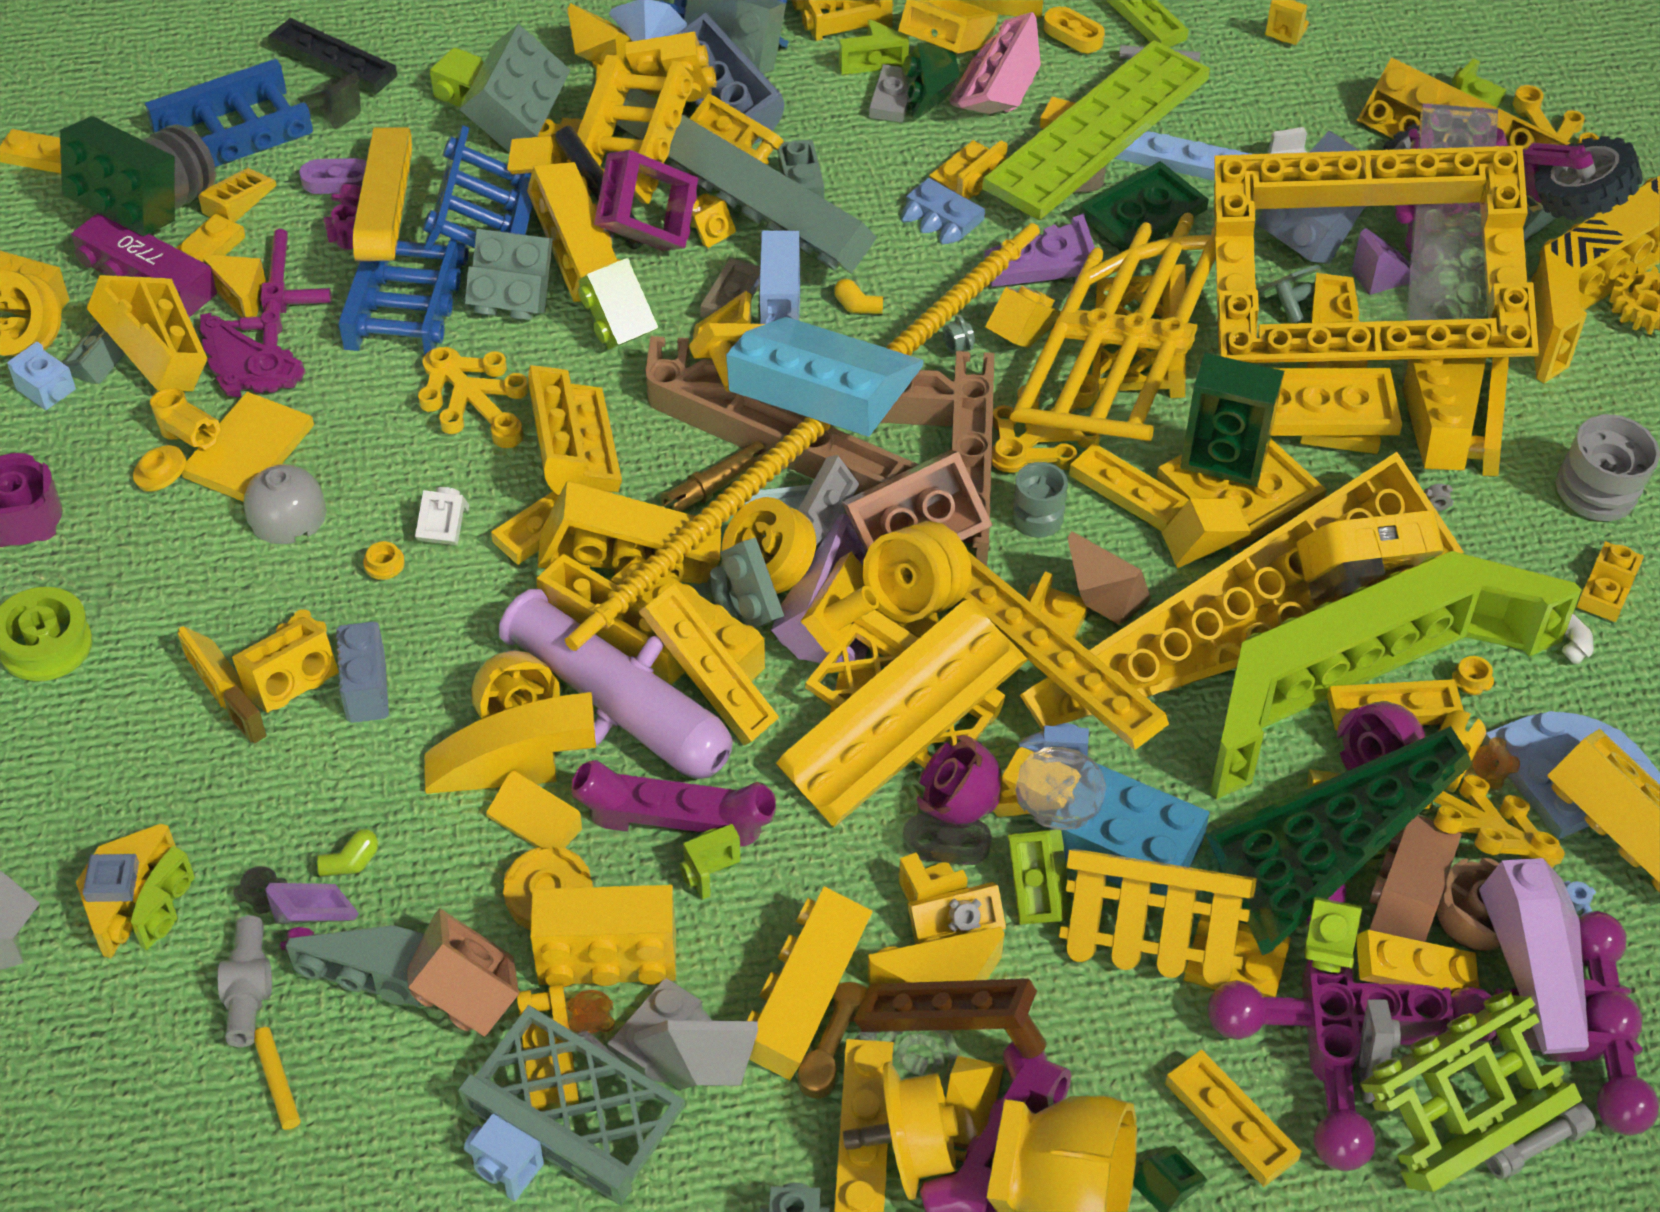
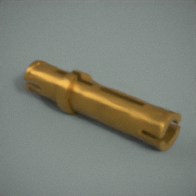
[661,441,768,512]

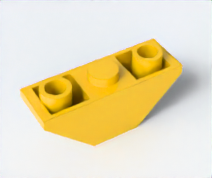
[76,823,176,959]
[868,926,1004,985]

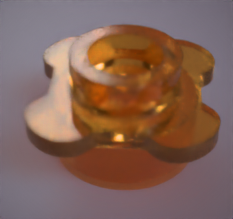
[1473,737,1520,789]
[567,990,615,1033]

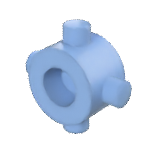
[1564,880,1596,914]

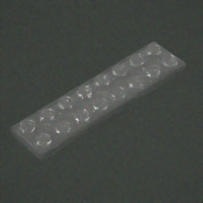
[1402,103,1498,386]

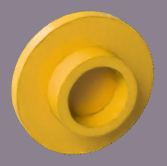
[133,445,186,491]

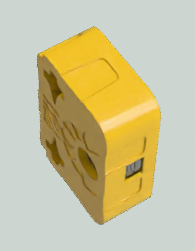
[1297,510,1444,583]

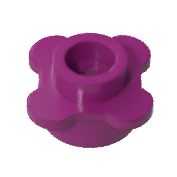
[331,184,362,209]

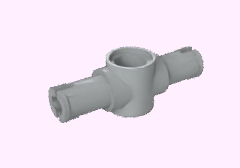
[218,916,272,1047]

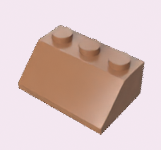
[842,449,993,552]

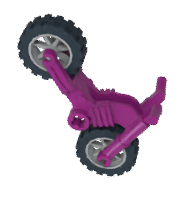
[1383,117,1643,275]

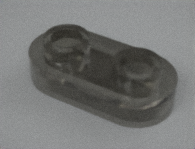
[903,813,992,865]

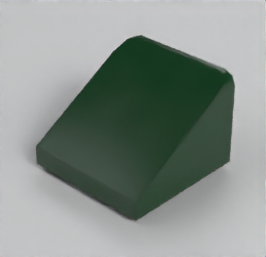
[1133,1146,1208,1212]

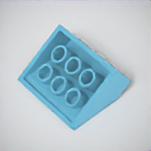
[726,317,923,437]

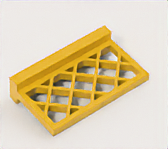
[1092,264,1187,398]
[805,610,1006,768]

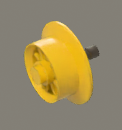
[843,1061,958,1200]

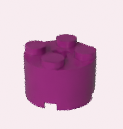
[0,453,62,547]

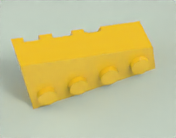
[1403,357,1486,471]
[538,481,721,584]

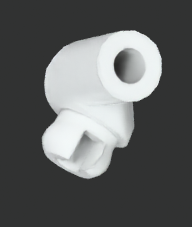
[1562,614,1594,664]

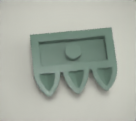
[720,537,784,628]

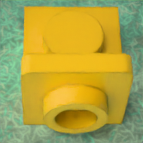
[1265,0,1309,45]
[690,193,736,247]

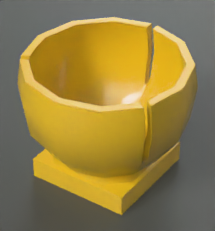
[987,1096,1137,1212]

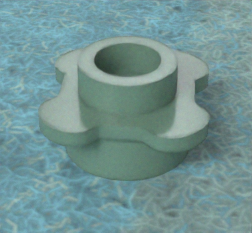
[942,315,975,354]

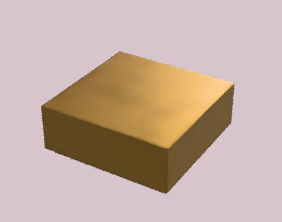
[223,685,267,744]

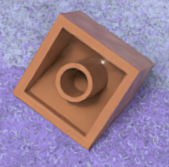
[407,908,519,1037]

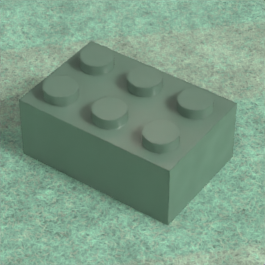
[459,24,570,153]

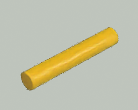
[254,1027,301,1130]

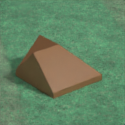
[1067,531,1151,625]

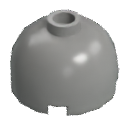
[244,464,327,544]

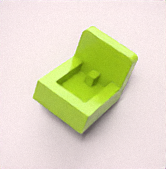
[679,824,741,900]

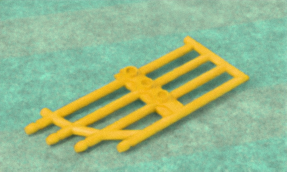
[1010,213,1215,441]

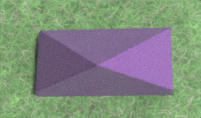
[265,883,359,924]

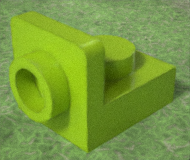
[1451,58,1507,108]
[1304,897,1362,973]

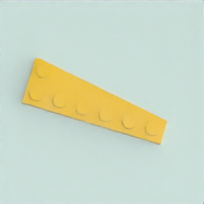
[1300,273,1381,454]

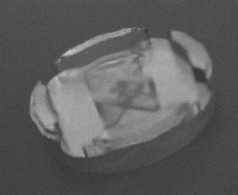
[1015,746,1106,830]

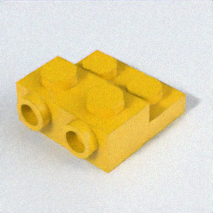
[625,31,717,101]

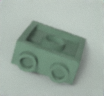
[465,229,553,320]

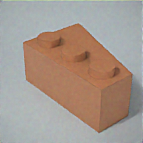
[1369,815,1462,942]

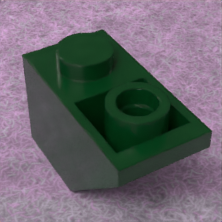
[902,43,960,119]

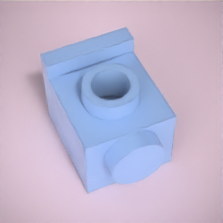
[7,342,76,410]
[464,1114,544,1202]

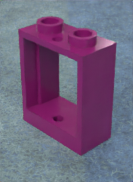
[594,150,698,251]

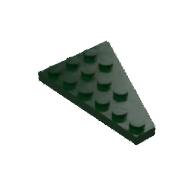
[1205,726,1472,955]

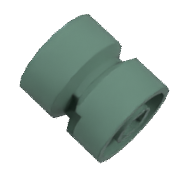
[1012,462,1068,538]

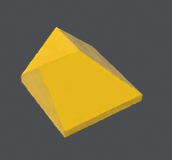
[567,3,632,69]

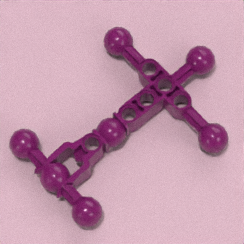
[1207,884,1659,1172]

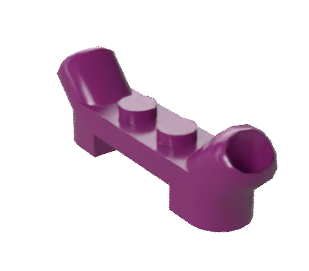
[571,760,776,847]
[919,1042,1071,1212]

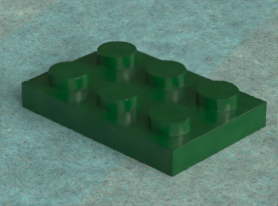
[1079,161,1209,251]

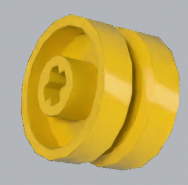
[863,521,972,623]

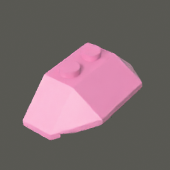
[949,12,1041,114]

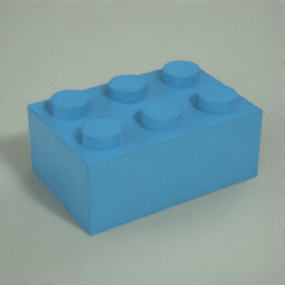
[1050,760,1210,896]

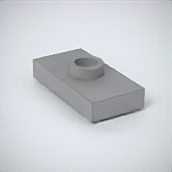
[869,65,909,123]

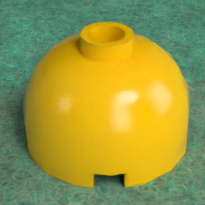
[471,650,560,719]

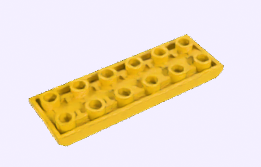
[776,598,1028,828]

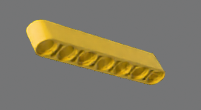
[353,127,412,261]

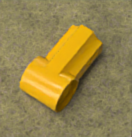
[150,388,221,450]

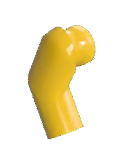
[834,278,883,314]

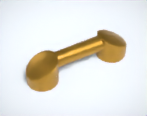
[798,982,868,1099]

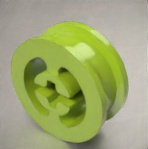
[0,587,93,681]

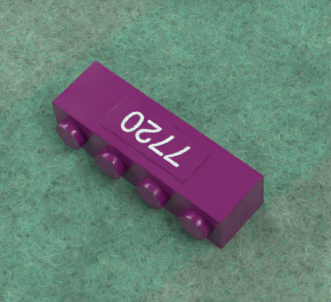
[71,213,218,317]

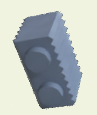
[336,621,389,723]

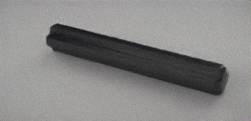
[555,125,644,250]

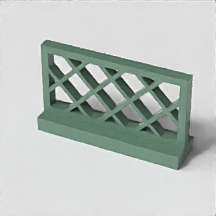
[458,1005,686,1205]

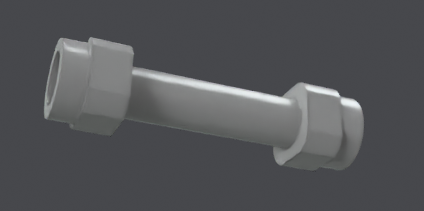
[1485,1103,1595,1180]

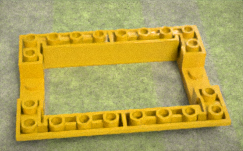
[1214,145,1539,363]

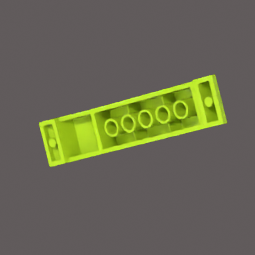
[1210,551,1582,800]

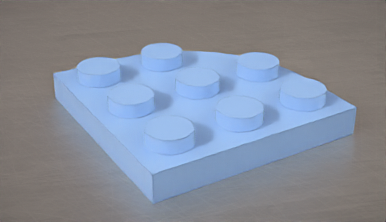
[1483,711,1660,840]

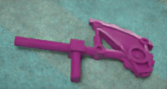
[200,229,332,397]

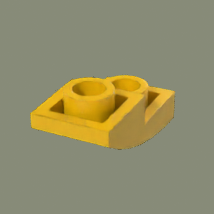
[1577,541,1644,622]

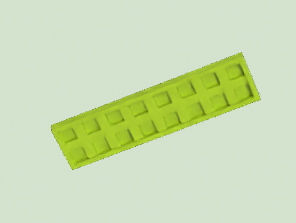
[982,40,1210,221]

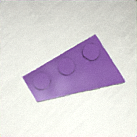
[984,214,1095,287]

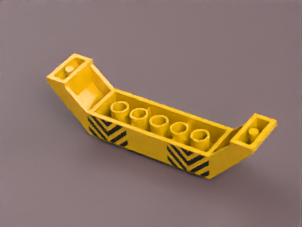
[1531,175,1660,384]

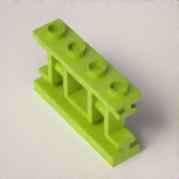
[1360,992,1582,1192]

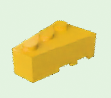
[86,275,208,391]

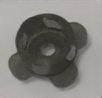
[234,866,288,914]

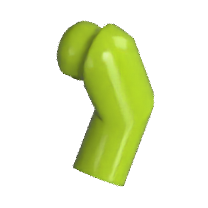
[317,829,378,877]

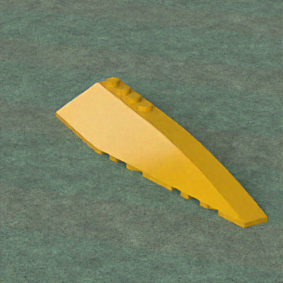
[1020,452,1464,731]

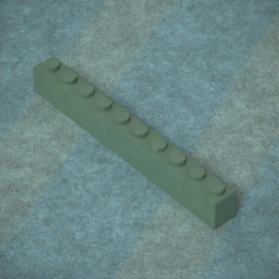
[612,89,877,274]

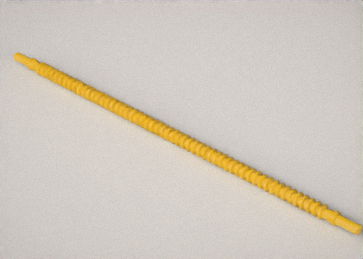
[565,223,1040,651]

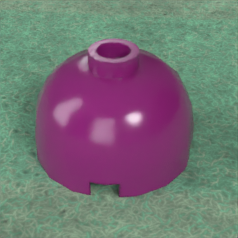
[1337,701,1425,771]
[917,735,1002,826]

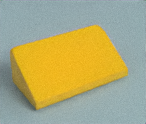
[177,626,245,709]
[486,771,582,850]

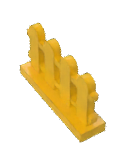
[1059,849,1257,986]

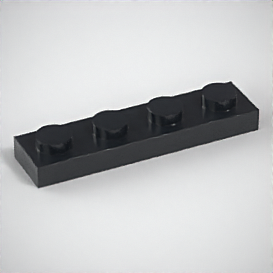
[268,17,398,94]

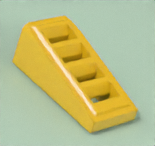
[198,168,277,222]

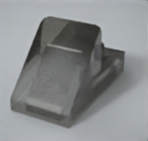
[298,72,361,129]

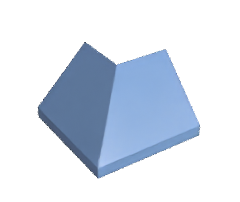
[609,0,687,41]

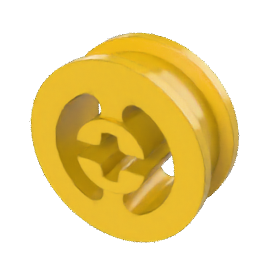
[0,271,62,356]
[722,497,816,594]

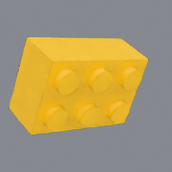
[531,885,676,987]

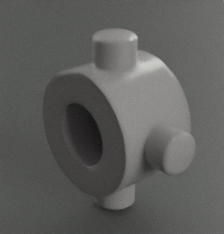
[1424,484,1454,511]
[948,898,982,932]

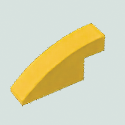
[424,692,596,794]

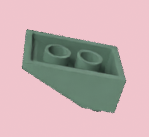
[684,0,786,74]

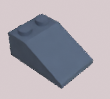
[1256,131,1365,264]

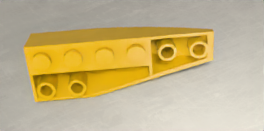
[1357,57,1571,149]

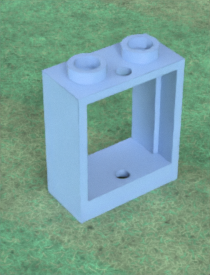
[760,231,800,324]

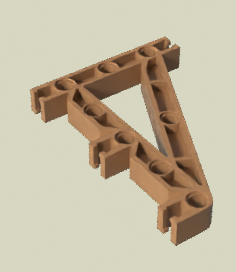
[646,336,995,566]

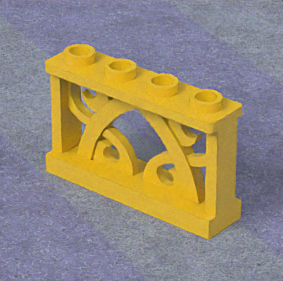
[792,0,893,41]

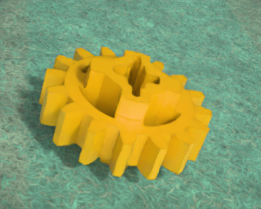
[1609,266,1660,335]

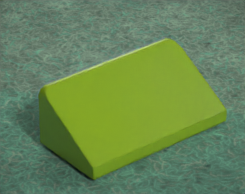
[1008,828,1072,925]

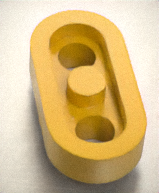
[1043,6,1105,54]

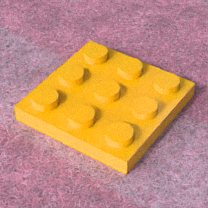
[1157,438,1327,552]

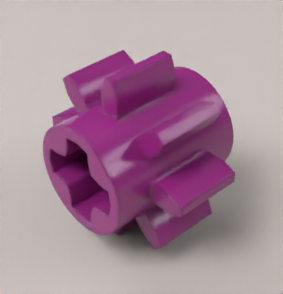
[324,204,357,249]

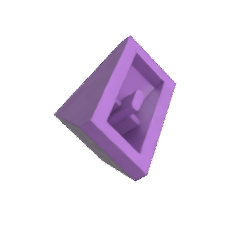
[1352,228,1420,295]

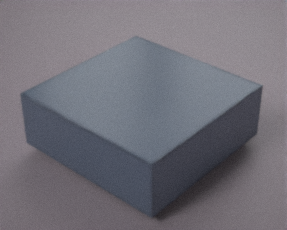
[83,854,139,902]

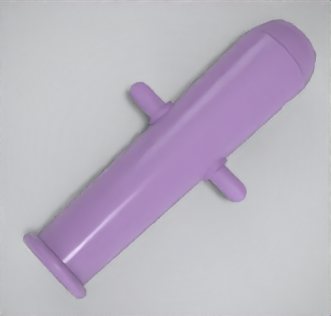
[499,589,733,779]

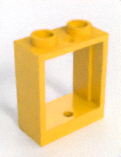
[898,0,999,53]

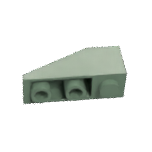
[286,925,424,1007]

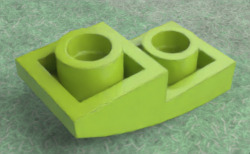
[131,845,195,950]

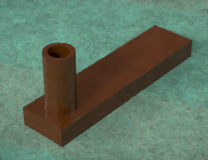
[854,978,1046,1059]

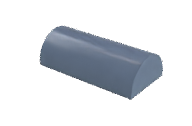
[677,12,784,144]

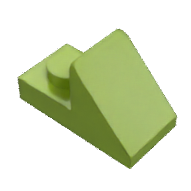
[839,20,909,75]

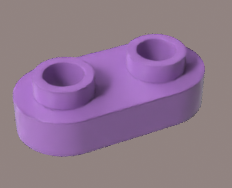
[299,158,367,194]

